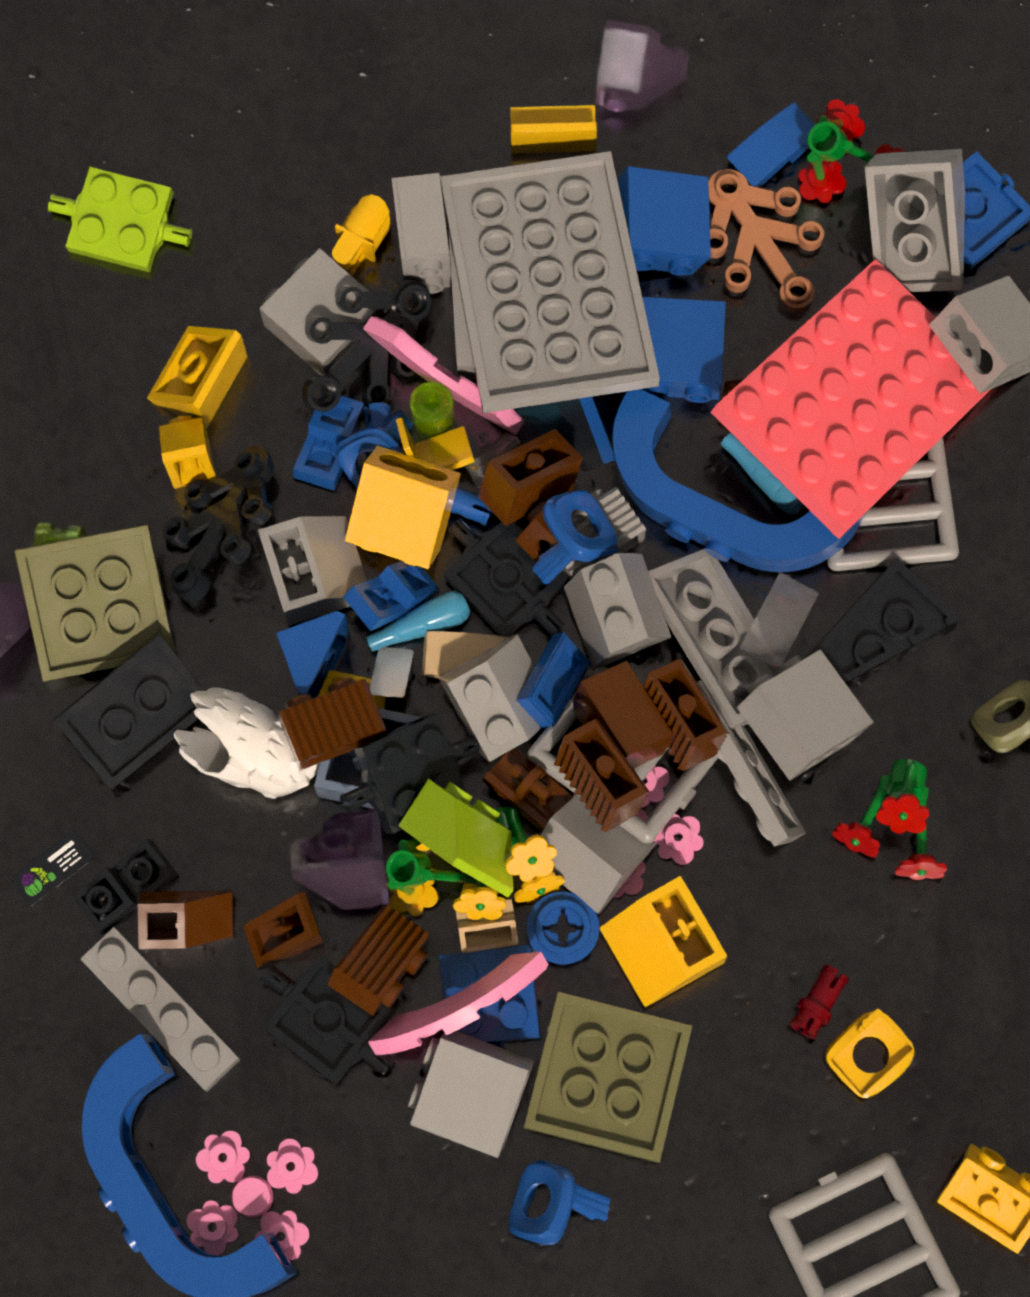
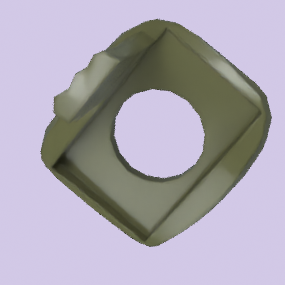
[971,679,1030,753]

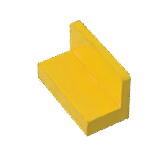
[510,105,597,154]

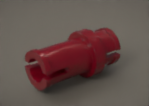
[789,965,849,1039]

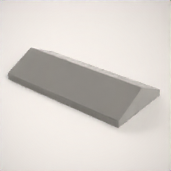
[648,548,782,729]

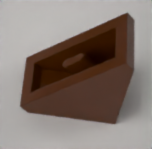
[243,892,325,968]

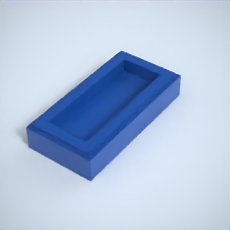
[516,632,590,730]

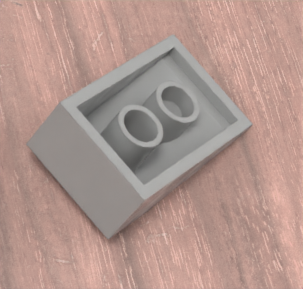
[865,149,965,292]

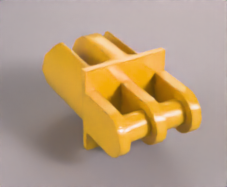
[332,194,391,277]

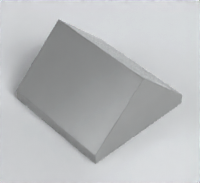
[541,795,656,914]

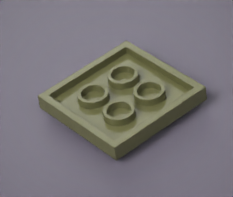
[15,523,176,682]
[524,992,692,1163]

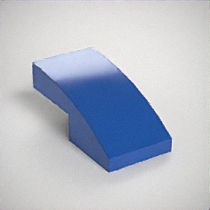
[727,102,815,188]
[293,390,364,491]
[343,561,440,631]

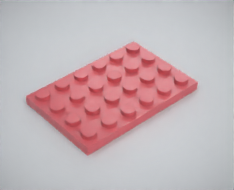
[710,259,991,539]

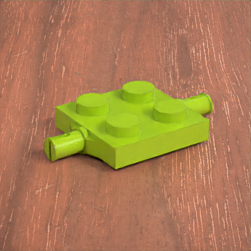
[48,167,192,272]

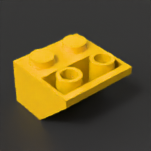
[599,876,727,1008]

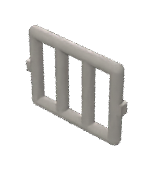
[827,437,959,571]
[527,666,718,843]
[769,1153,960,1297]

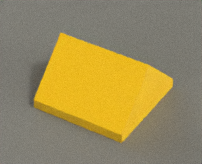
[147,326,248,429]

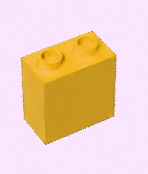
[345,445,461,569]

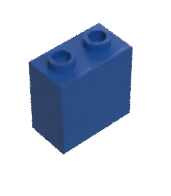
[617,166,711,276]
[642,297,726,403]

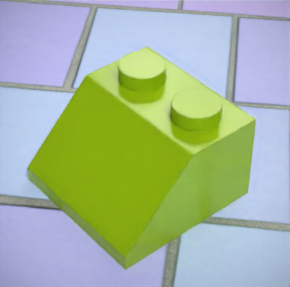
[398,779,514,898]

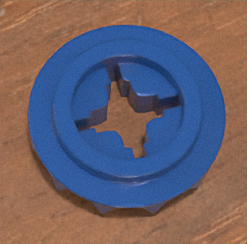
[526,892,599,966]

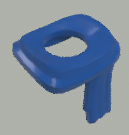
[336,410,413,489]
[532,490,618,584]
[508,1160,611,1245]

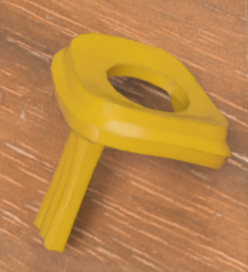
[825,1009,915,1098]

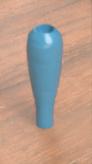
[721,433,806,515]
[365,591,471,652]

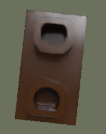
[482,747,574,832]

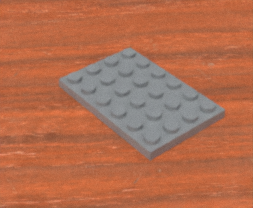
[440,151,660,413]

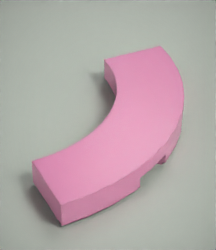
[363,316,524,435]
[368,952,549,1055]

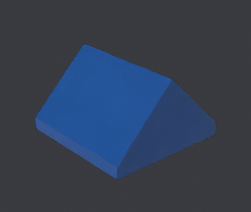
[276,611,351,699]

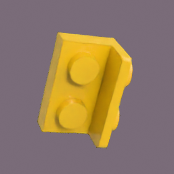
[937,1144,1030,1254]

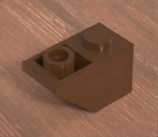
[138,890,233,949]

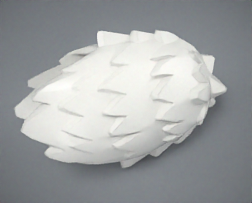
[174,687,320,799]

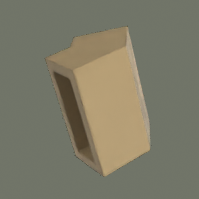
[456,899,519,953]

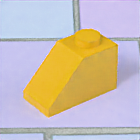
[159,416,217,489]

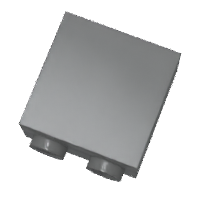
[392,173,452,294]
[259,248,384,376]
[929,276,1030,394]
[737,649,874,781]
[408,1031,535,1158]

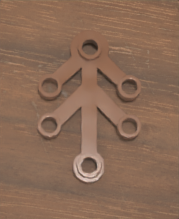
[708,169,824,314]

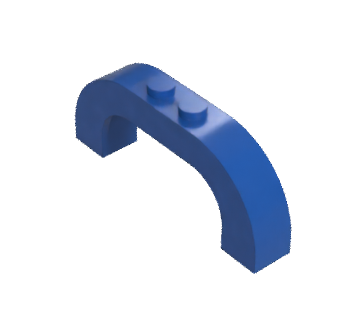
[613,389,867,572]
[82,1033,297,1297]

